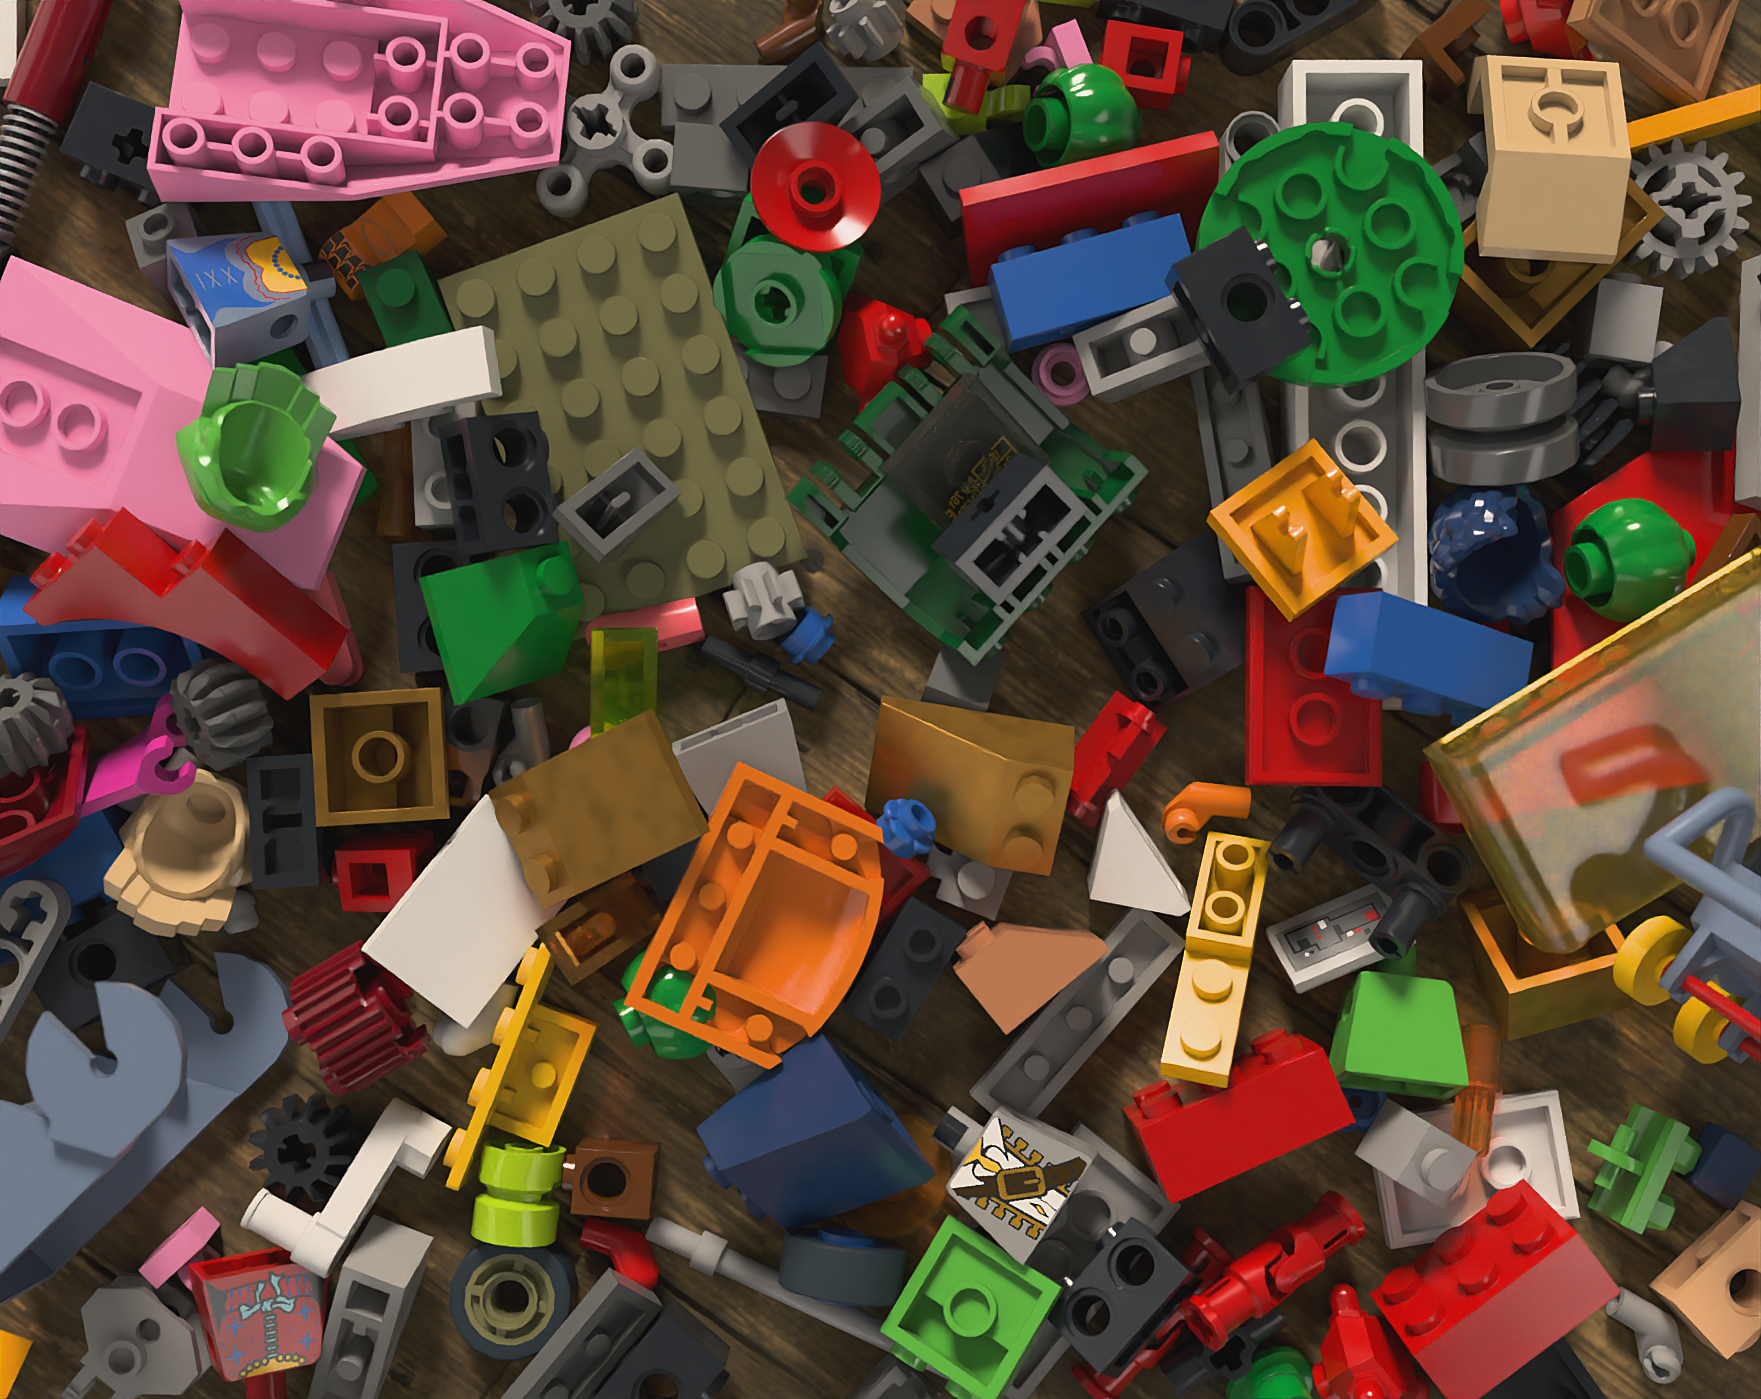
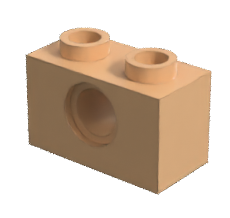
[1648,1199,1761,1360]

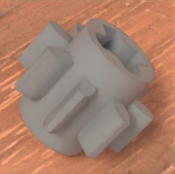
[826,0,907,61]
[723,561,805,640]

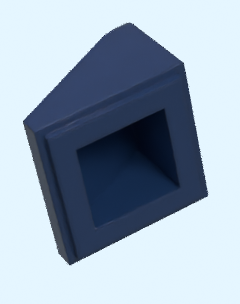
[1675,1122,1761,1211]

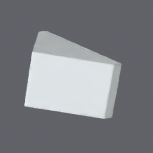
[1087,788,1191,916]

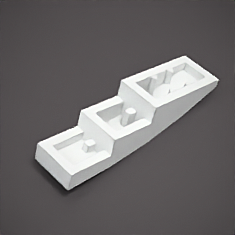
[300,325,502,441]

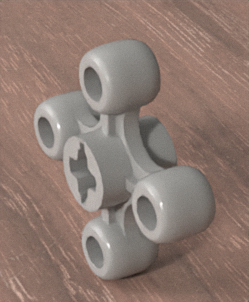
[536,44,673,218]

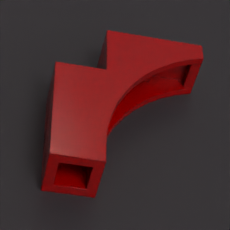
[22,507,348,701]

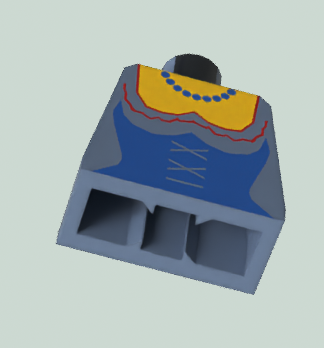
[166,232,336,370]

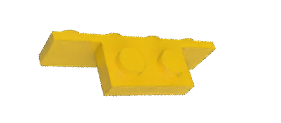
[443,937,600,1191]

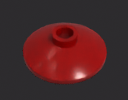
[750,122,881,253]

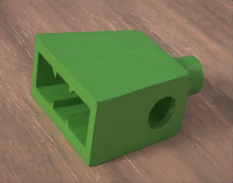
[1329,945,1469,1100]

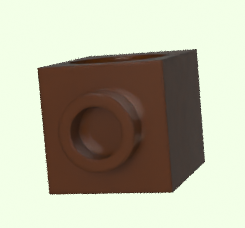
[562,1137,661,1220]

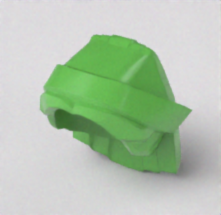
[175,362,337,533]

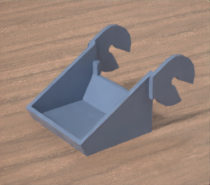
[0,951,292,1307]

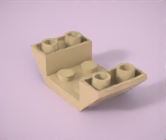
[1464,55,1631,264]

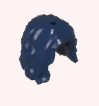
[1427,482,1567,624]

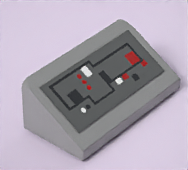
[1265,883,1417,994]

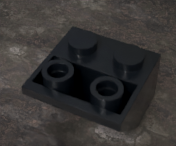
[1080,532,1246,714]

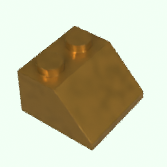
[309,687,450,827]
[1457,865,1633,1041]

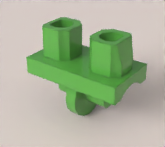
[1586,1102,1702,1235]

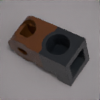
[444,687,517,810]

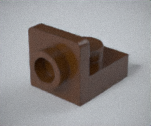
[1400,0,1491,105]

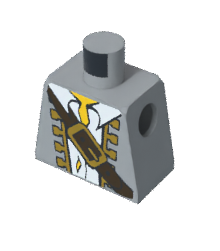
[931,1104,1099,1265]

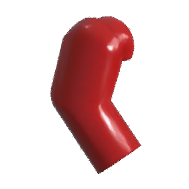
[579,1215,659,1290]

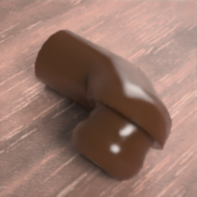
[753,0,824,65]

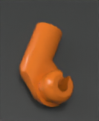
[1161,782,1251,845]

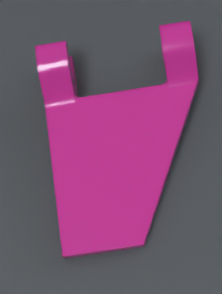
[80,692,197,818]

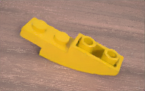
[1160,831,1272,1088]

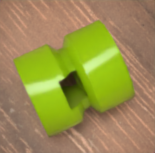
[471,1137,567,1247]

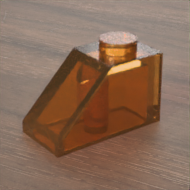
[535,870,662,986]

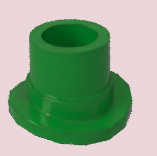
[1226,1346,1313,1399]

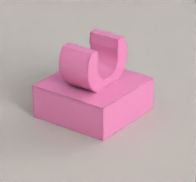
[1021,19,1093,97]
[138,1206,221,1292]

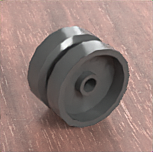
[1424,351,1580,486]

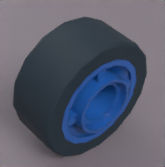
[778,1227,907,1306]

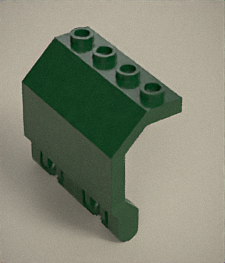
[784,305,1149,666]

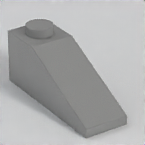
[307,1215,434,1399]

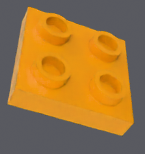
[1206,438,1399,622]

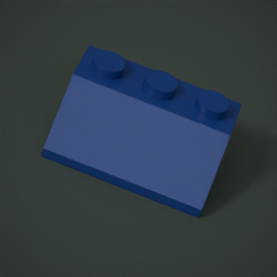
[0,576,221,720]

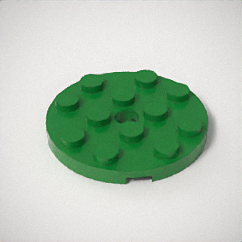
[1195,122,1464,389]

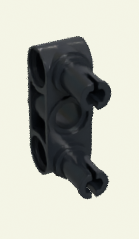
[1265,783,1475,961]

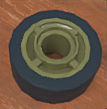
[449,1240,578,1361]

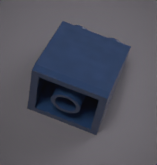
[696,1029,936,1231]

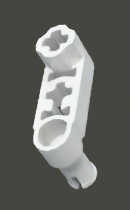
[240,1097,453,1279]

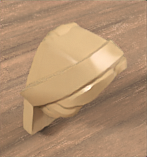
[103,769,253,937]

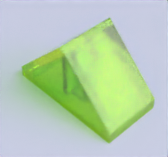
[588,628,658,739]

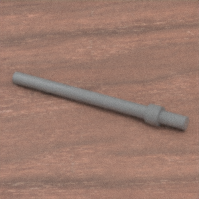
[645,1215,950,1380]

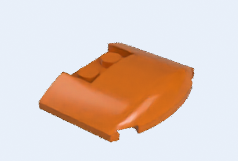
[624,761,884,1070]

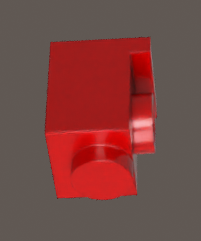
[1098,20,1191,111]
[331,829,435,912]

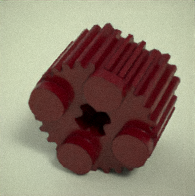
[282,939,431,1097]

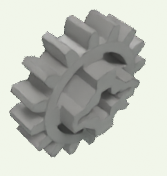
[1626,137,1752,281]

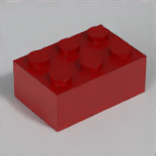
[1122,1028,1356,1204]
[1369,1179,1621,1399]

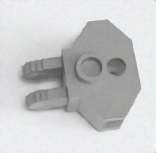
[60,1273,212,1399]

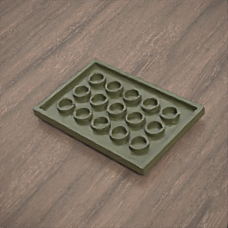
[437,192,809,642]

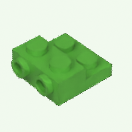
[879,1214,1064,1399]

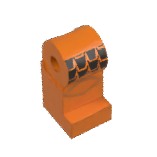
[318,191,448,301]

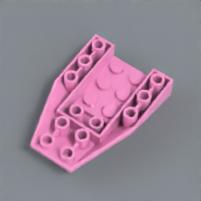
[147,0,571,202]
[0,255,367,590]

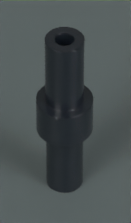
[699,635,824,712]

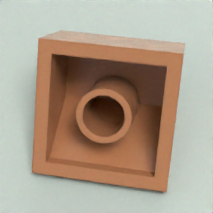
[950,921,1110,1035]

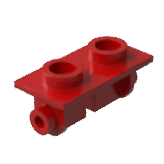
[1065,690,1168,830]

